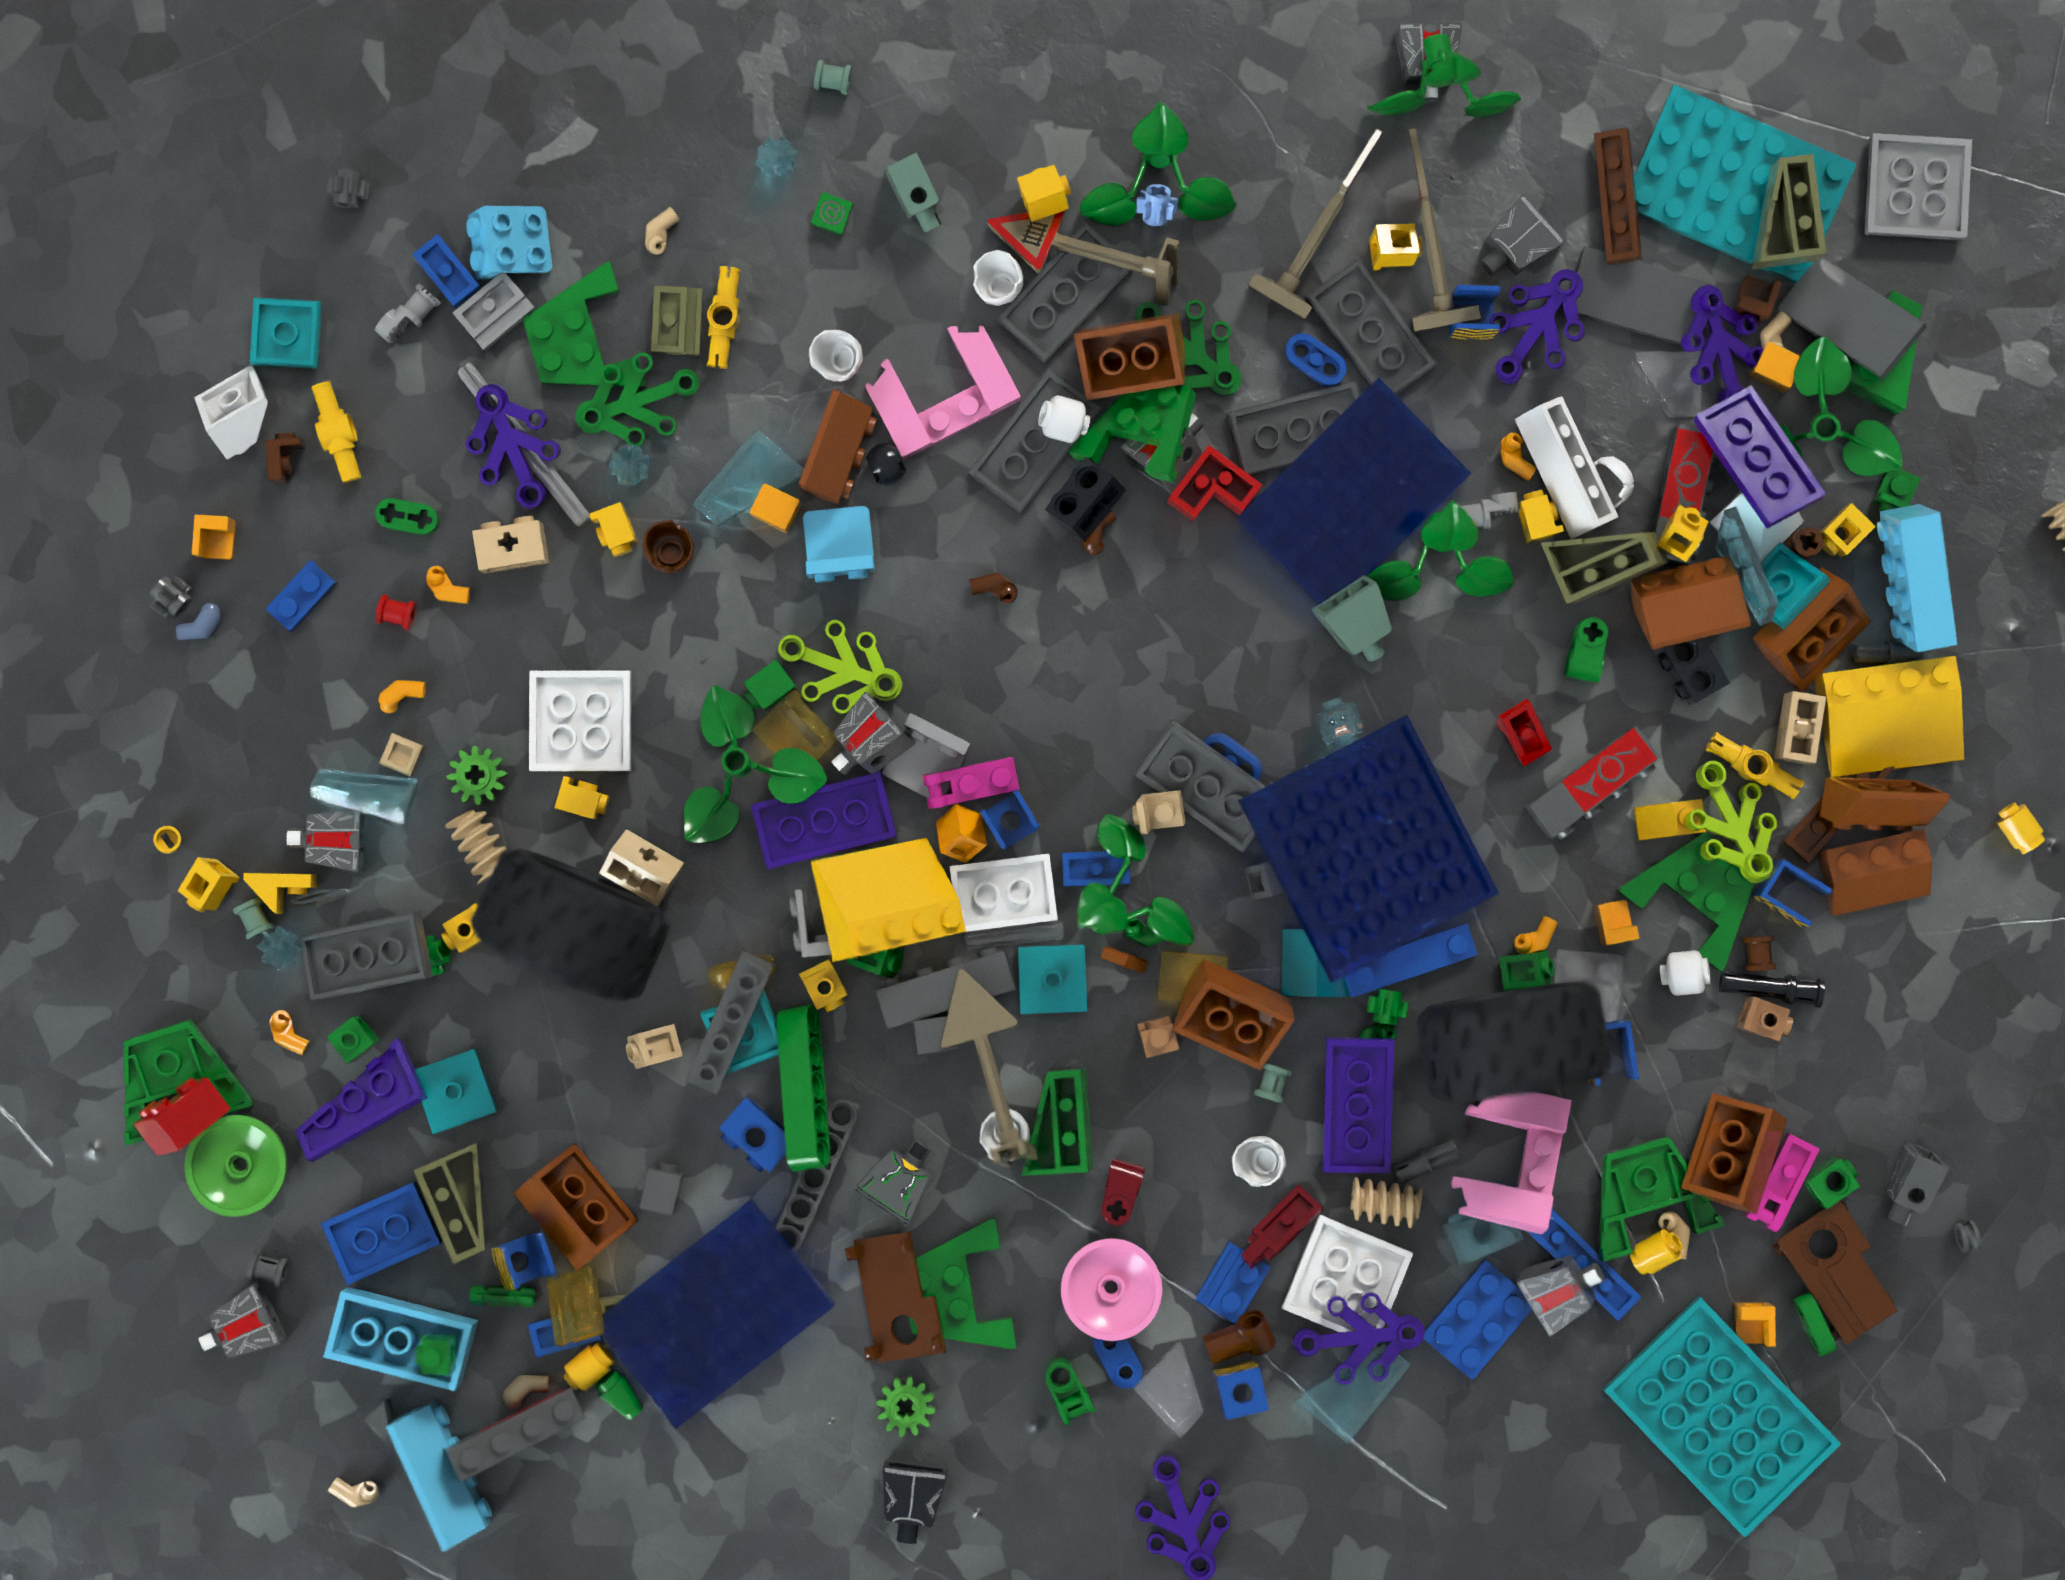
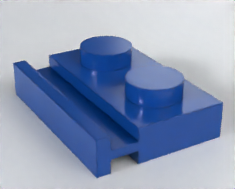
[1194,1241,1271,1324]

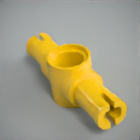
[706,266,741,369]
[311,381,361,483]
[1705,731,1804,799]

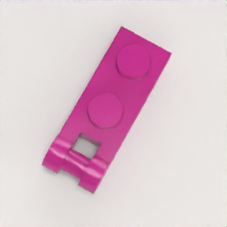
[922,757,1020,809]
[1745,1133,1820,1232]

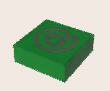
[811,192,854,236]

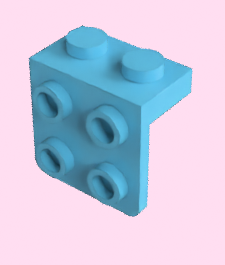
[466,206,552,281]
[803,506,875,583]

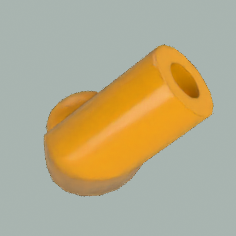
[1500,432,1537,481]
[426,566,470,604]
[378,680,426,714]
[1513,916,1559,954]
[270,1010,310,1056]

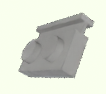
[453,273,536,352]

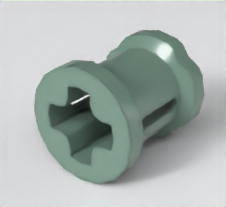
[814,60,852,95]
[233,897,275,940]
[1254,1063,1292,1103]

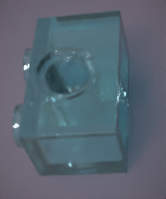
[1442,1212,1523,1266]

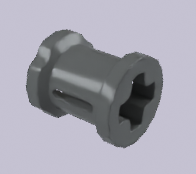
[246,1251,289,1288]

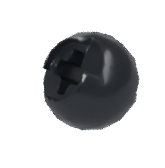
[866,443,906,485]

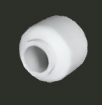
[1038,395,1090,443]
[1660,950,1711,996]

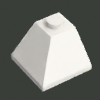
[194,365,268,459]
[1709,490,1804,567]

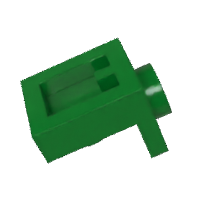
[1871,469,1921,511]
[846,946,905,978]
[1499,951,1554,990]

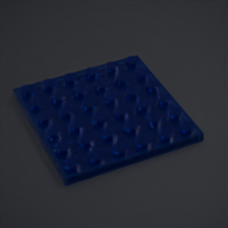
[1238,715,1499,982]

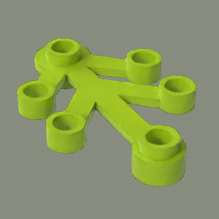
[778,620,902,714]
[1685,761,1777,883]

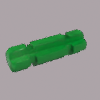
[469,1285,536,1308]

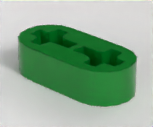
[375,498,440,536]
[1793,1292,1837,1357]

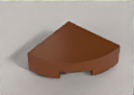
[1100,946,1148,974]

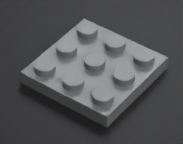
[1864,133,1972,241]

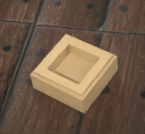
[379,733,425,777]

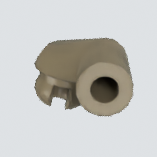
[502,1375,550,1410]

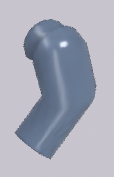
[176,603,221,640]

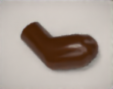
[1081,510,1116,555]
[969,573,1018,604]

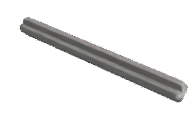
[457,363,590,527]

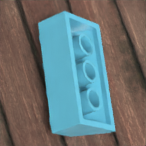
[386,1400,492,1552]

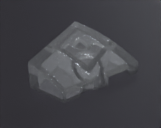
[1636,351,1702,419]
[1133,1341,1203,1438]

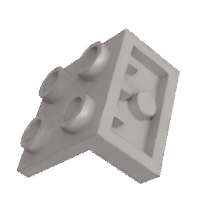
[882,713,971,798]
[790,889,832,958]

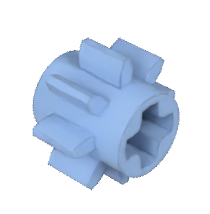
[1136,184,1178,226]

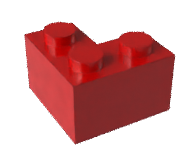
[1167,445,1262,523]
[133,1077,231,1156]

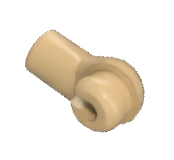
[645,207,680,254]
[1760,311,1792,350]
[1658,1211,1690,1259]
[328,1477,379,1508]

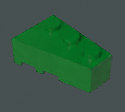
[1846,290,1922,415]
[1021,1068,1094,1176]

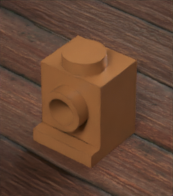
[1736,996,1793,1041]
[1137,1016,1179,1058]

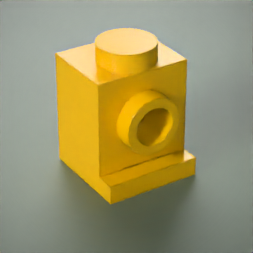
[1369,223,1422,271]
[1518,490,1564,543]
[589,502,638,557]
[1820,503,1876,557]
[1657,504,1709,562]
[555,776,609,820]
[178,857,240,912]
[441,903,481,953]
[799,959,849,1013]

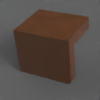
[1733,275,1782,324]

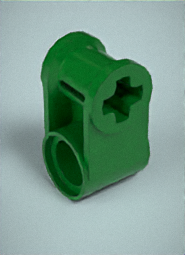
[1564,617,1608,683]
[1045,1357,1096,1426]

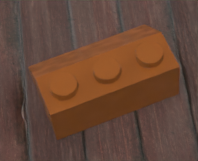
[1074,313,1185,400]
[799,389,878,506]
[1630,556,1750,650]
[1752,567,1871,692]
[1820,777,1950,831]
[1817,829,1932,916]
[1173,959,1295,1070]
[1681,1093,1787,1214]
[513,1143,638,1271]

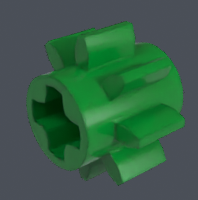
[426,935,451,976]
[1366,989,1409,1026]

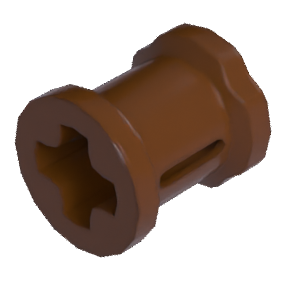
[1786,527,1824,560]
[1743,935,1776,971]

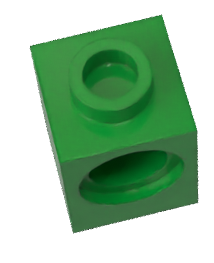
[743,659,798,712]
[327,1015,381,1064]
[1803,1156,1860,1209]

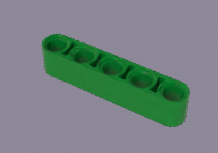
[777,1004,830,1172]

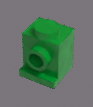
[416,1335,457,1375]

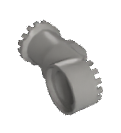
[375,283,441,343]
[1457,492,1519,529]

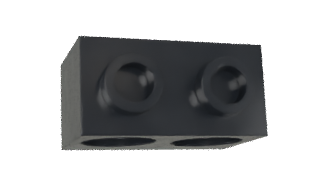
[1045,457,1126,542]
[1656,638,1730,705]

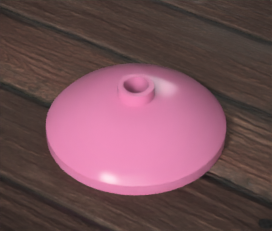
[1061,1238,1162,1341]

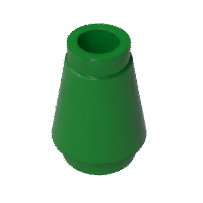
[595,1369,643,1421]

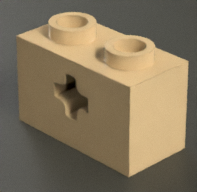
[472,516,549,574]
[1774,691,1826,765]
[599,829,684,907]

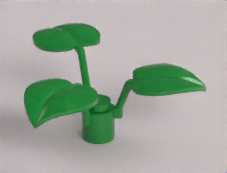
[1366,34,1522,118]
[1079,102,1237,226]
[1777,337,1903,476]
[1366,500,1515,601]
[683,685,827,843]
[1078,814,1194,946]

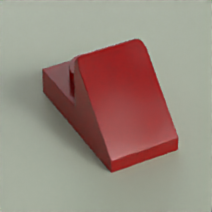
[1496,699,1552,766]

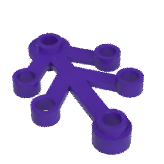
[1490,269,1585,384]
[1681,285,1763,402]
[466,384,561,508]
[1293,1292,1424,1385]
[1135,1455,1230,1580]

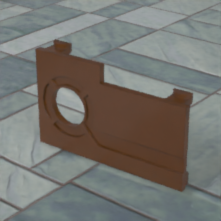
[1772,1200,1898,1345]
[845,1231,946,1363]

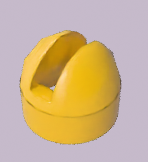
[153,826,181,854]

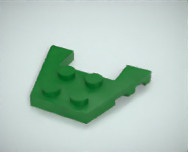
[523,261,647,388]
[1069,385,1196,483]
[1617,832,1755,972]
[123,1019,254,1146]
[1599,1136,1725,1262]
[909,1217,1017,1349]

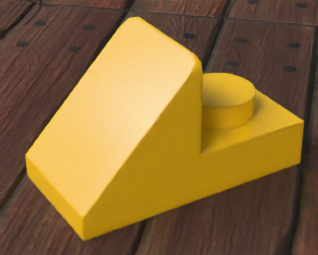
[1634,799,1706,841]
[243,873,318,914]

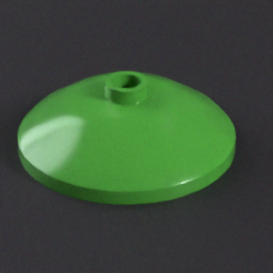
[185,1115,287,1217]

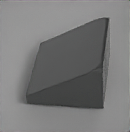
[365,1398,394,1443]

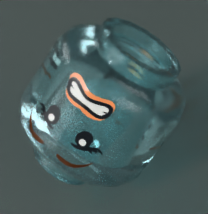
[1315,697,1364,749]

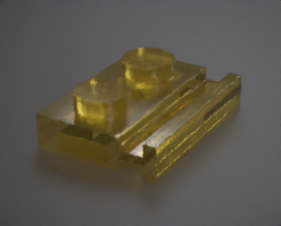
[1158,951,1228,1001]
[546,1266,605,1347]

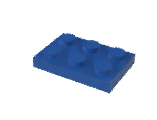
[320,1181,442,1285]
[1423,1258,1532,1380]

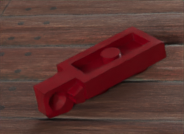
[1241,1185,1323,1269]

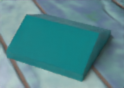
[1281,929,1349,997]

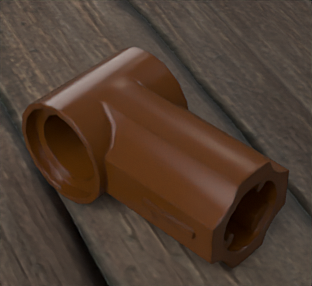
[1203,1310,1276,1364]

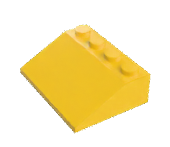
[1814,656,1964,778]
[811,838,966,961]

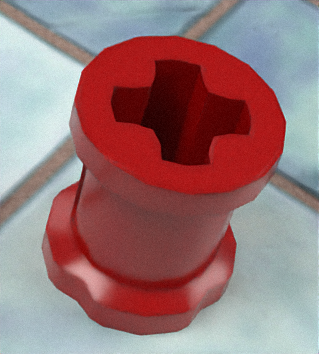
[375,594,417,631]

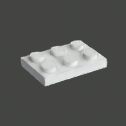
[950,854,1058,932]

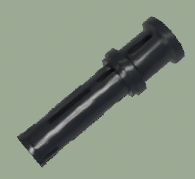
[1719,971,1825,1008]

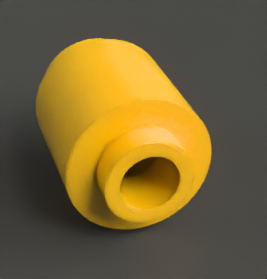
[1996,802,2045,854]
[1630,1229,1683,1275]
[563,1342,615,1392]

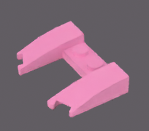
[865,326,1021,460]
[1451,1092,1572,1234]

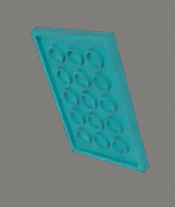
[1634,84,1857,284]
[1602,1296,1841,1538]

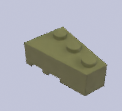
[1751,154,1827,270]
[1541,532,1668,604]
[413,1143,485,1264]

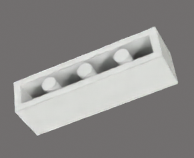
[1515,396,1619,539]

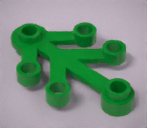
[1135,300,1242,396]
[575,352,700,447]

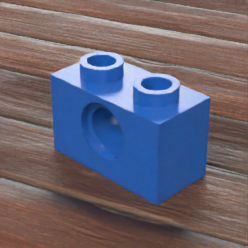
[718,1096,786,1173]

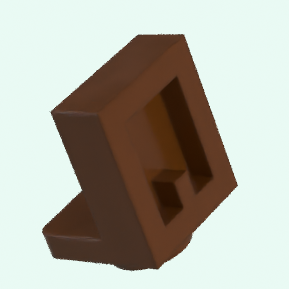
[265,433,305,484]

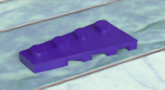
[295,1038,427,1162]

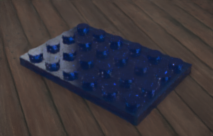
[1235,378,1471,605]
[592,1198,835,1429]

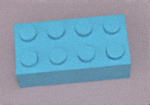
[1877,504,1957,652]
[324,1287,479,1391]

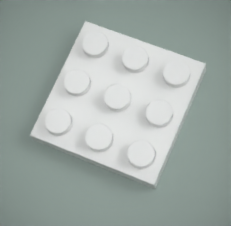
[529,671,631,771]
[1281,1214,1413,1347]

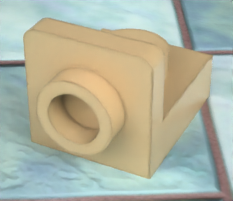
[1132,790,1186,835]
[626,1024,683,1069]

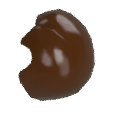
[643,520,695,574]

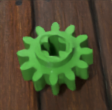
[446,746,508,805]
[876,1375,936,1437]

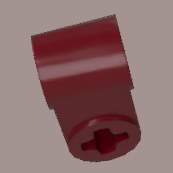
[1102,1158,1145,1226]

